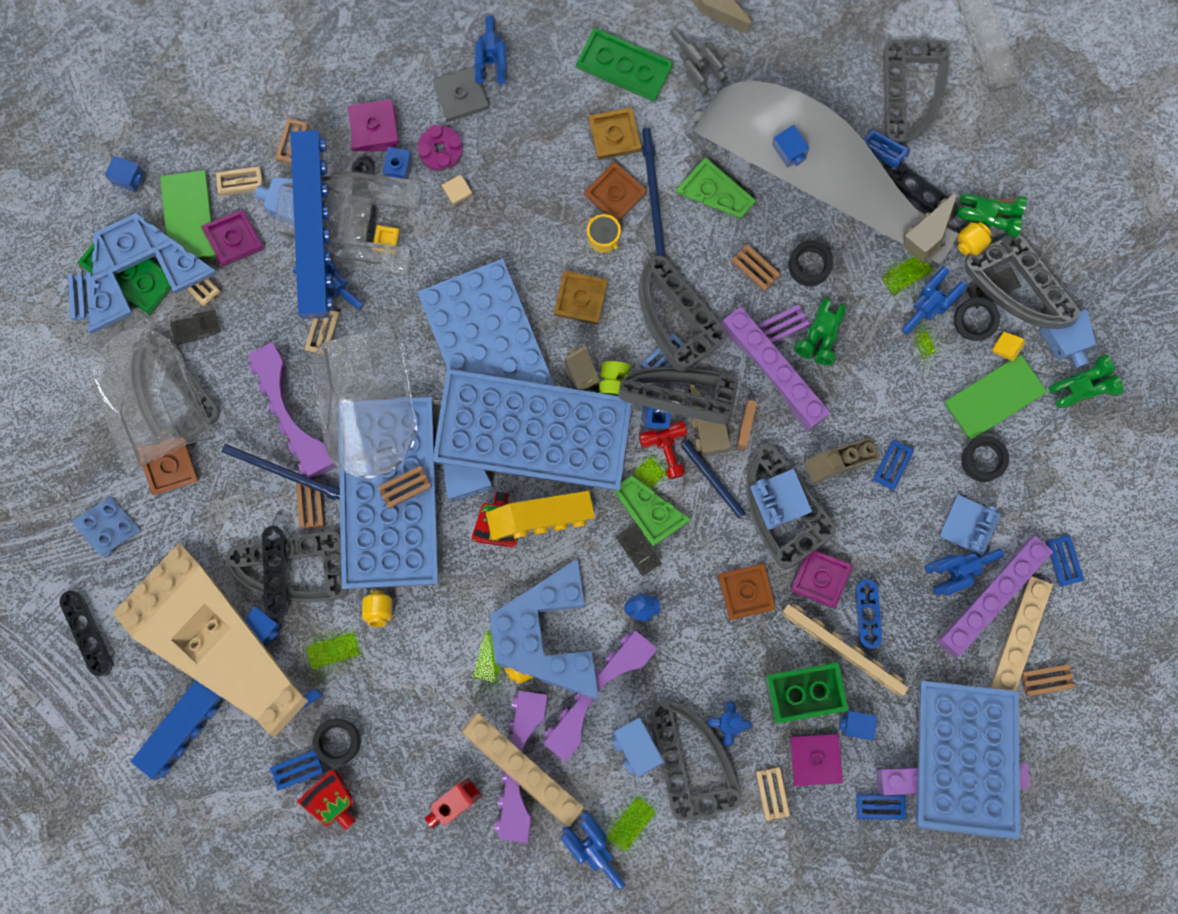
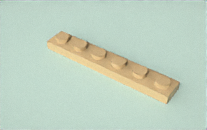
[989,576,1053,691]
[780,604,908,697]
[460,713,584,827]

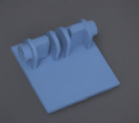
[750,469,812,530]
[939,495,1001,556]
[71,496,141,557]

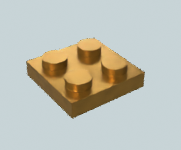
[588,107,641,160]
[553,270,608,325]

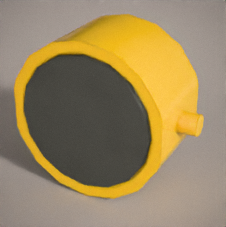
[587,214,621,253]

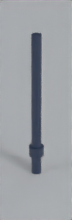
[642,128,666,258]
[222,444,340,501]

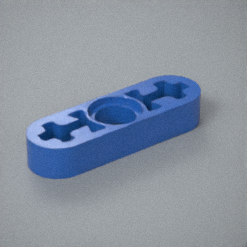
[855,580,882,649]

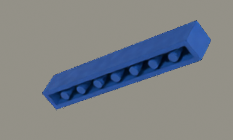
[290,130,334,319]
[130,607,282,780]

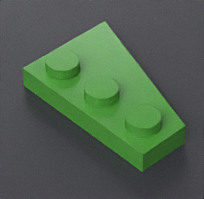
[675,157,756,219]
[613,476,691,547]

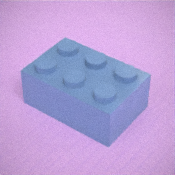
[610,718,664,777]

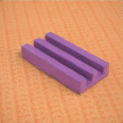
[758,305,810,344]

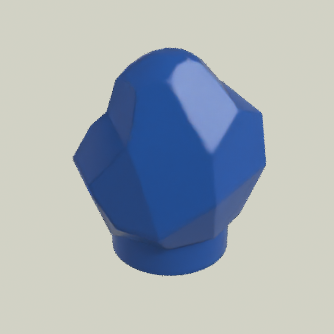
[624,593,660,621]

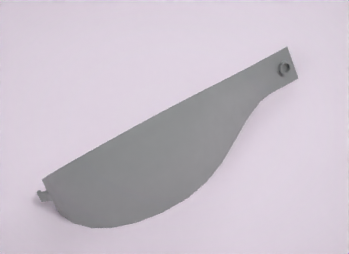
[691,81,958,265]

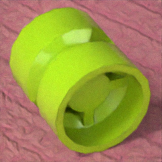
[599,361,631,396]

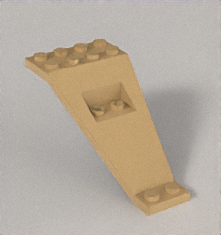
[113,543,308,738]

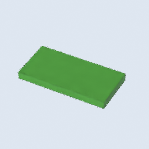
[160,170,216,260]
[943,354,1047,442]

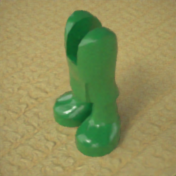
[956,193,1027,238]
[793,297,846,366]
[1048,354,1124,408]

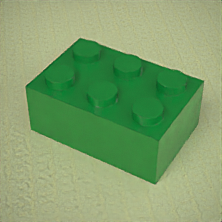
[764,662,849,724]

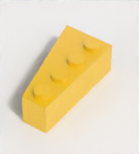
[486,491,595,540]

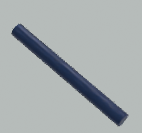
[681,440,746,519]

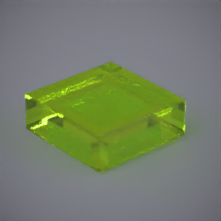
[914,331,936,360]
[633,457,666,489]

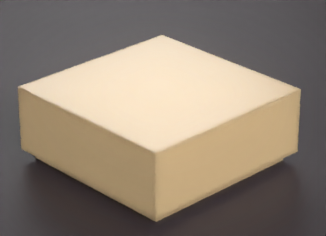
[442,175,473,206]

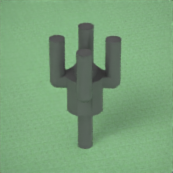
[669,27,728,96]

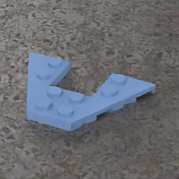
[87,213,217,334]
[489,560,599,701]

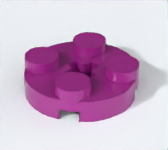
[417,125,463,171]

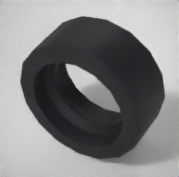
[788,241,833,287]
[954,297,1000,341]
[961,436,1009,482]
[313,718,361,765]

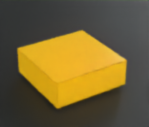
[373,225,400,252]
[992,332,1025,361]

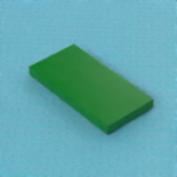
[575,27,674,103]
[77,243,172,316]

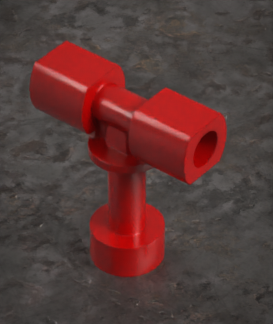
[638,421,688,480]

